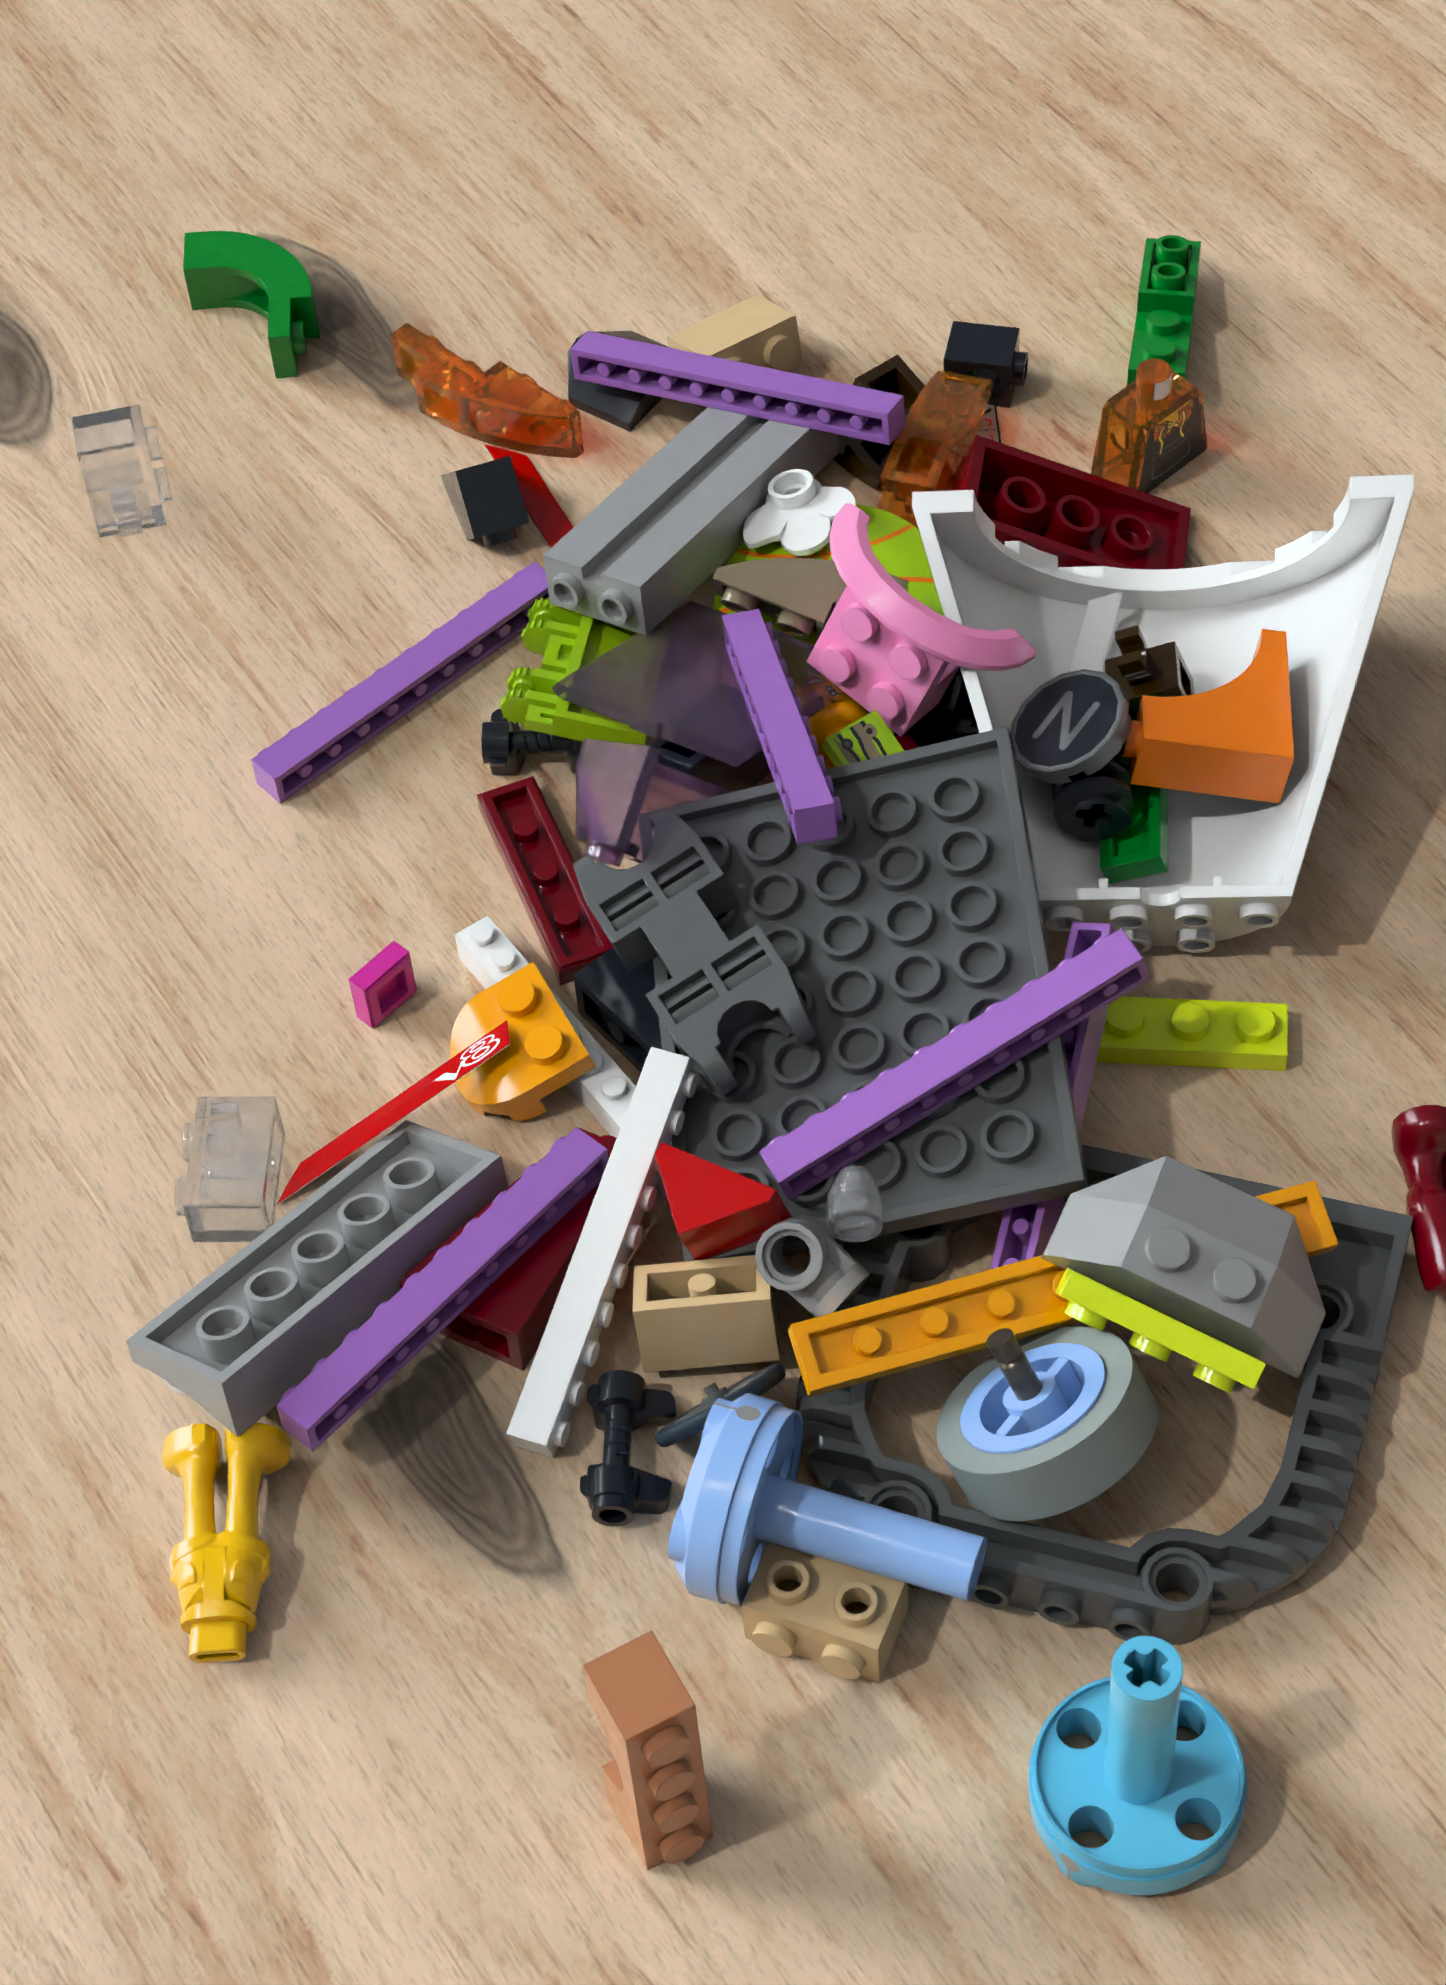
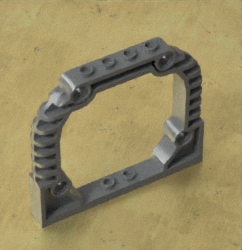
[796,1144,1413,1645]

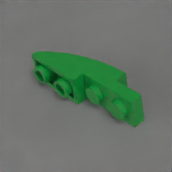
[1127,235,1201,393]

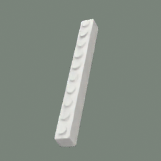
[455,916,672,1204]
[506,1047,698,1458]

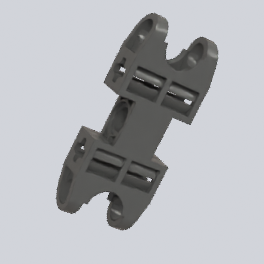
[573,806,817,1096]

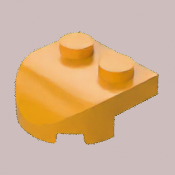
[450,962,596,1121]

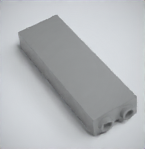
[543,407,840,636]

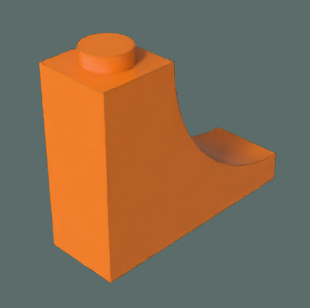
[1120,629,1294,804]

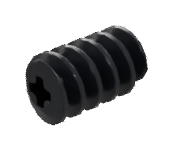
[1053,750,1134,841]

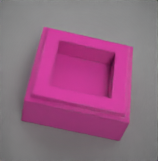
[348,940,417,1028]

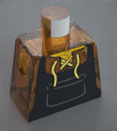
[1091,359,1207,493]

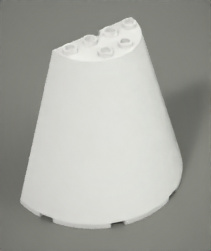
[912,474,1414,953]

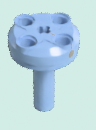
[667,1393,987,1606]

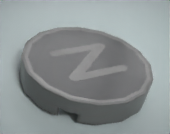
[1010,669,1132,785]

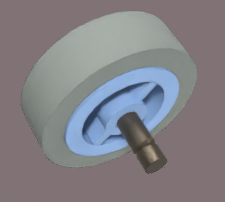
[936,1326,1158,1521]

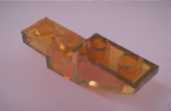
[391,323,584,458]
[877,370,994,530]

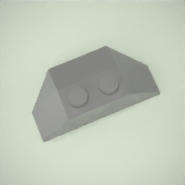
[1042,1156,1326,1378]

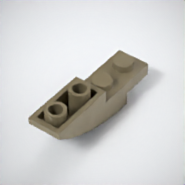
[713,558,908,639]

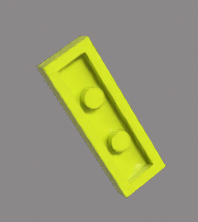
[1096,996,1288,1071]
[1055,1267,1266,1394]

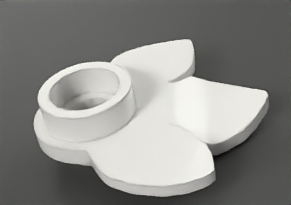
[743,469,856,556]

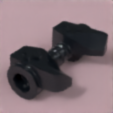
[481,709,618,775]
[579,1370,676,1526]

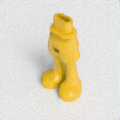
[162,1422,292,1663]

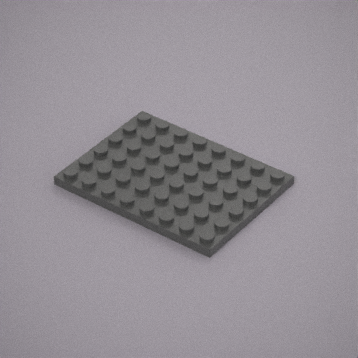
[638,726,1088,1261]

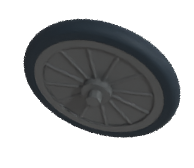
[655,1364,786,1447]

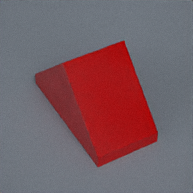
[655,1142,792,1260]

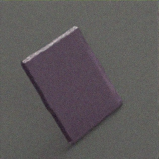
[552,600,846,767]

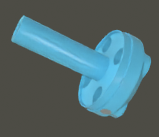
[1028,1636,1247,1895]

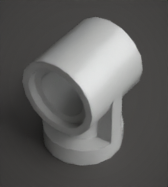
[755,1215,871,1317]

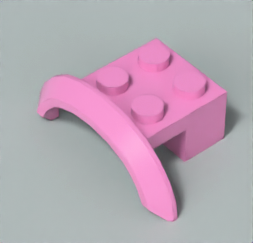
[806,503,1037,737]

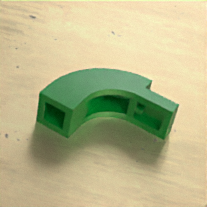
[183,231,320,378]

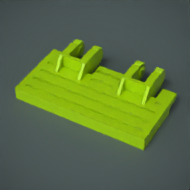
[499,597,680,754]

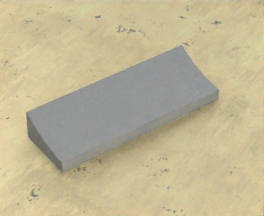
[126,1120,508,1438]

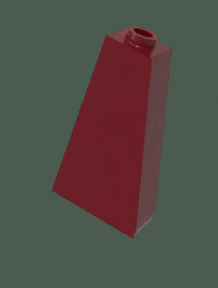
[400,1128,617,1371]

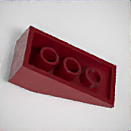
[950,435,1191,569]

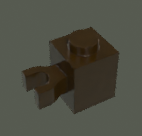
[1105,625,1194,720]

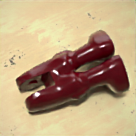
[1391,1105,1446,1296]

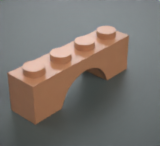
[583,1630,713,1871]

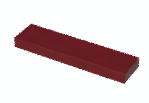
[477,776,613,985]

